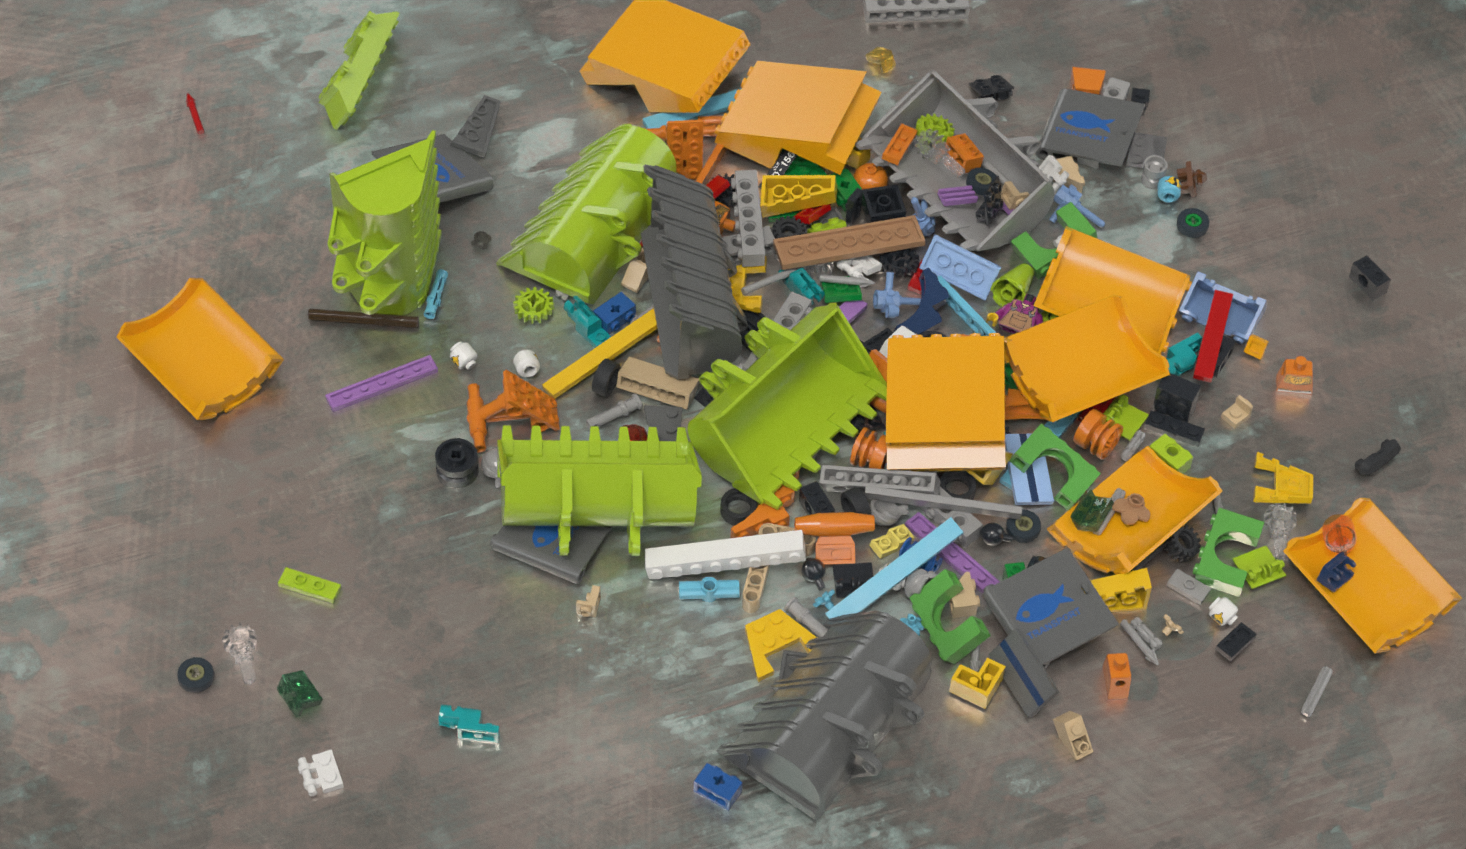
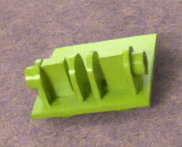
[1104,394,1149,441]
[1232,545,1286,589]

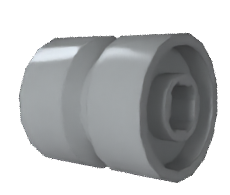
[1141,155,1167,189]

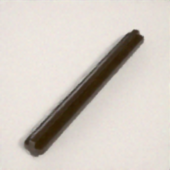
[308,308,419,328]

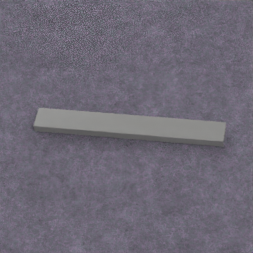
[865,486,1022,520]

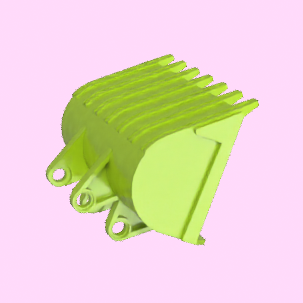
[496,124,677,305]
[327,130,442,316]
[687,302,887,510]
[497,425,702,556]

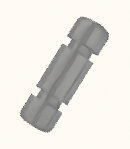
[1120,430,1146,461]
[1130,617,1162,651]

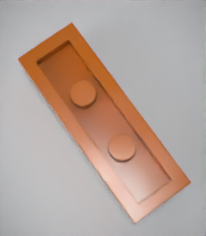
[881,123,918,166]

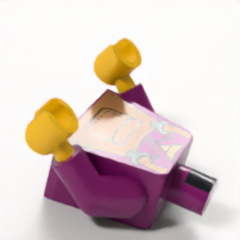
[986,294,1043,334]

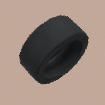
[592,358,621,397]
[940,471,976,500]
[840,487,872,515]
[720,488,758,525]

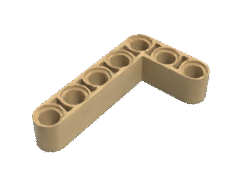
[742,523,816,613]

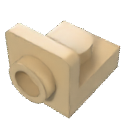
[1001,181,1030,210]
[1221,395,1253,429]
[576,585,601,617]

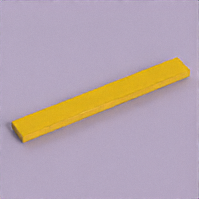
[542,308,657,399]

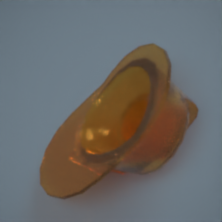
[1322,514,1357,556]

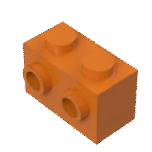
[943,133,984,174]

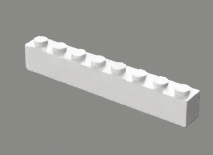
[645,530,806,579]

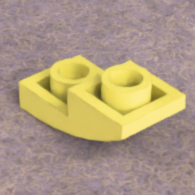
[869,524,915,559]

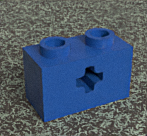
[593,292,636,334]
[693,763,742,811]

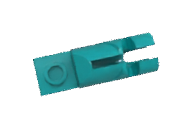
[778,267,825,305]
[564,295,611,348]
[1161,332,1202,379]
[438,704,500,743]

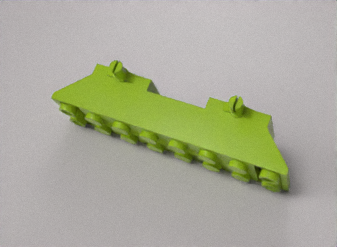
[318,11,400,130]

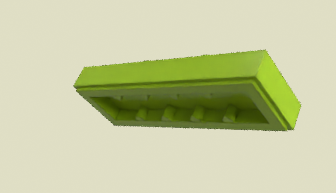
[278,567,341,604]

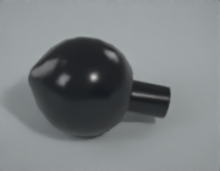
[980,522,1013,546]
[801,557,826,590]

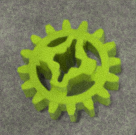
[915,114,955,146]
[513,287,554,324]

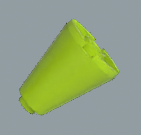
[991,263,1034,307]

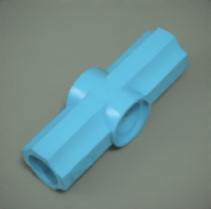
[679,577,740,603]

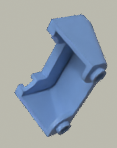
[1179,271,1267,344]

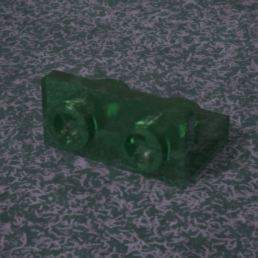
[1071,489,1114,532]
[277,670,323,717]

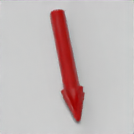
[186,93,205,135]

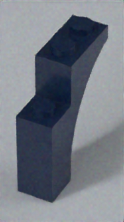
[893,267,950,335]

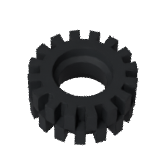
[772,216,805,239]
[1163,524,1201,562]

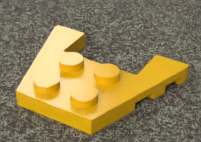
[728,256,767,313]
[1253,452,1313,504]
[745,609,817,682]

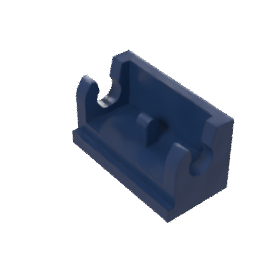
[1317,551,1356,592]

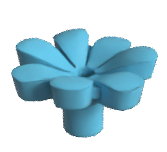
[812,589,835,611]
[900,614,925,636]

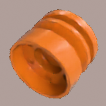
[1073,409,1123,460]
[850,427,887,469]

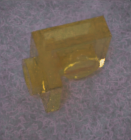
[865,46,896,73]

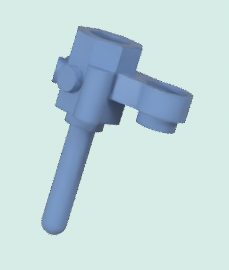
[1049,184,1105,228]
[911,197,936,237]
[873,272,921,319]

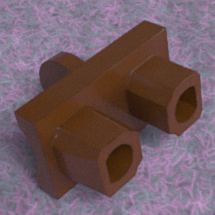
[1177,161,1207,198]

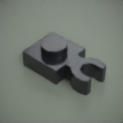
[1131,88,1150,116]

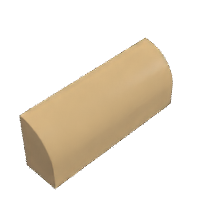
[616,357,699,410]

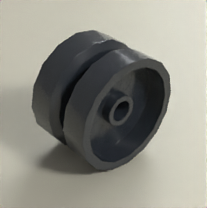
[435,438,479,489]

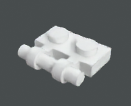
[1038,155,1070,194]
[834,255,882,278]
[298,749,344,796]

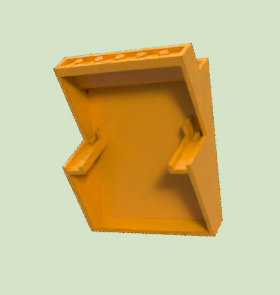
[580,0,751,113]
[714,61,882,175]
[886,333,1006,472]

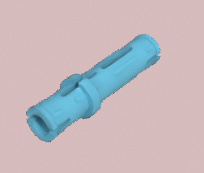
[423,269,448,319]

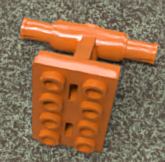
[644,120,716,180]
[467,369,560,453]

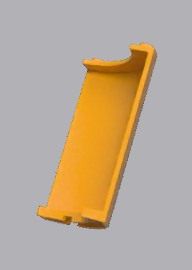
[1034,226,1192,355]
[116,278,284,420]
[1004,294,1170,422]
[1046,446,1222,574]
[1283,498,1462,653]

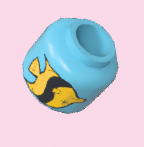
[1157,176,1181,203]

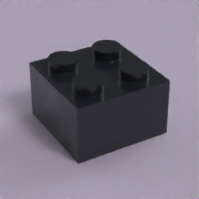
[862,184,906,223]
[1152,373,1201,422]

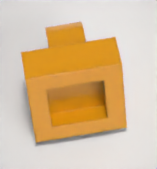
[1244,334,1269,360]

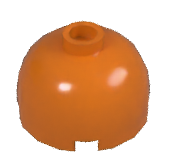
[853,163,888,189]

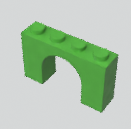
[1011,202,1098,279]
[1009,423,1101,510]
[1192,508,1264,597]
[910,569,991,664]

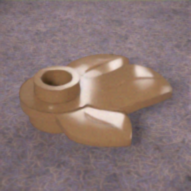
[1112,493,1150,525]

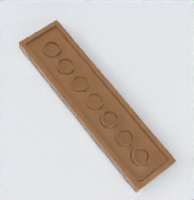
[773,215,925,270]

